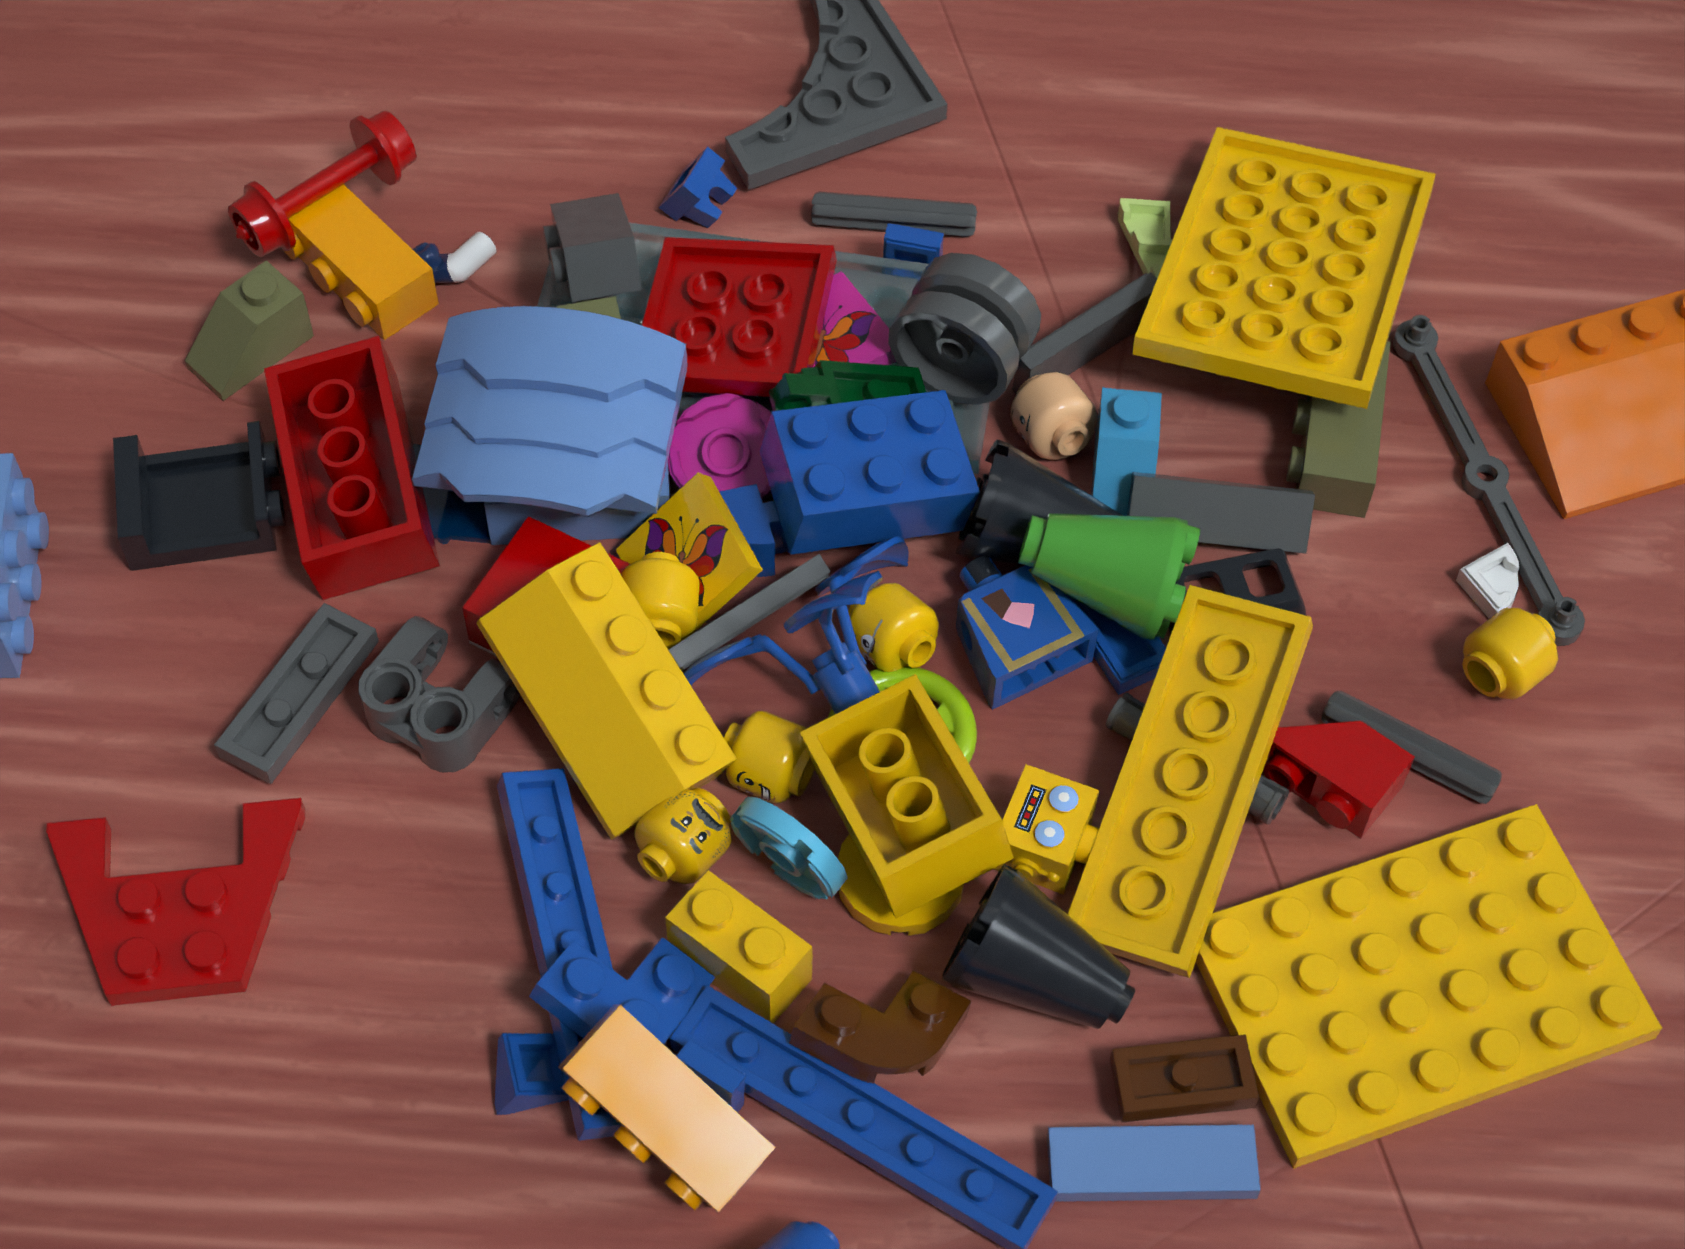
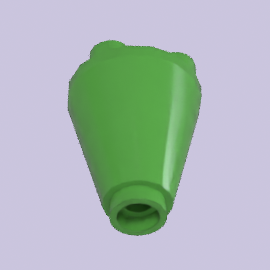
[1018,513,1200,640]

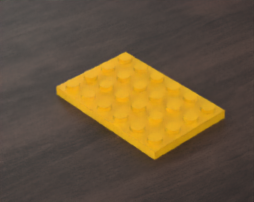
[1132,127,1436,409]
[1196,804,1662,1169]

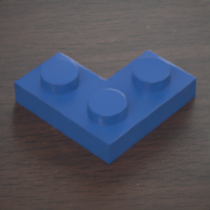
[529,937,715,1044]

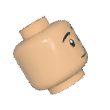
[1010,372,1098,460]

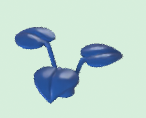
[683,536,909,714]

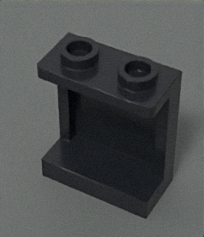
[113,421,285,571]

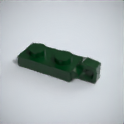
[769,360,926,411]

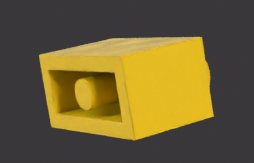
[665,870,812,1024]

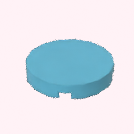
[730,797,848,899]

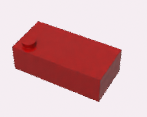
[264,335,440,600]

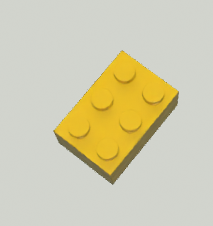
[800,674,1014,919]

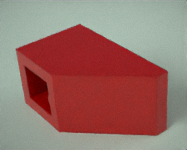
[1262,721,1415,839]

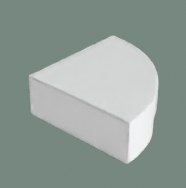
[1456,543,1519,618]

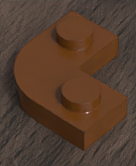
[789,971,972,1084]

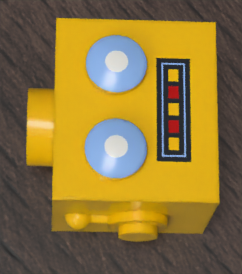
[994,764,1099,894]

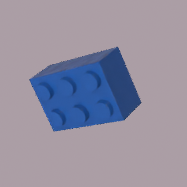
[759,390,980,555]

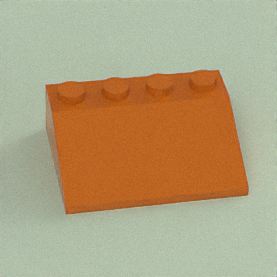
[1485,289,1685,519]

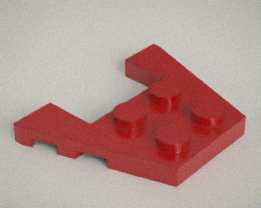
[46,798,305,1006]

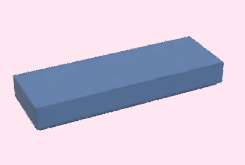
[1047,1125,1261,1202]

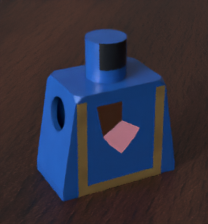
[956,556,1098,710]

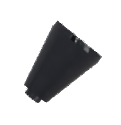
[956,439,1123,564]
[942,864,1136,1029]

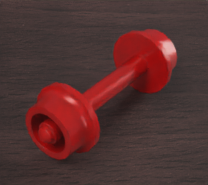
[228,111,417,257]

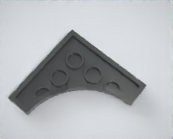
[725,0,948,190]

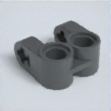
[358,616,520,773]

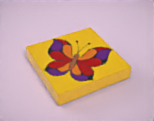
[615,472,763,641]

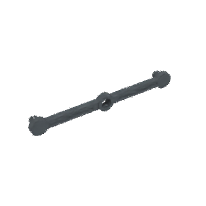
[1393,315,1585,646]

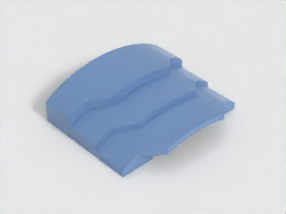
[412,306,688,516]

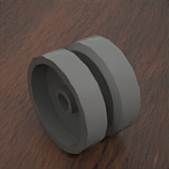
[888,253,1041,405]

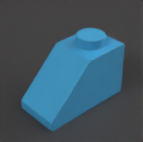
[1091,388,1162,516]

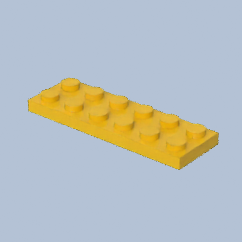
[1068,585,1313,978]

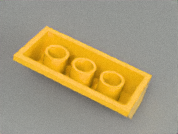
[476,542,737,840]

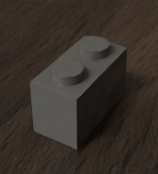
[543,193,642,302]

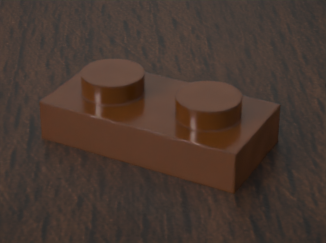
[1110,1034,1259,1123]

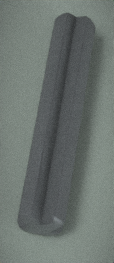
[811,192,977,237]
[1321,691,1502,804]

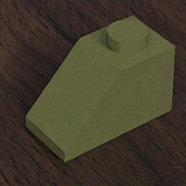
[185,260,314,401]

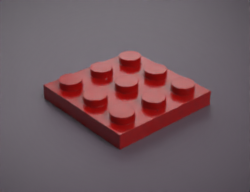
[642,237,837,397]

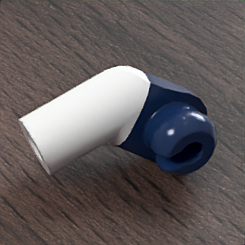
[412,232,497,283]

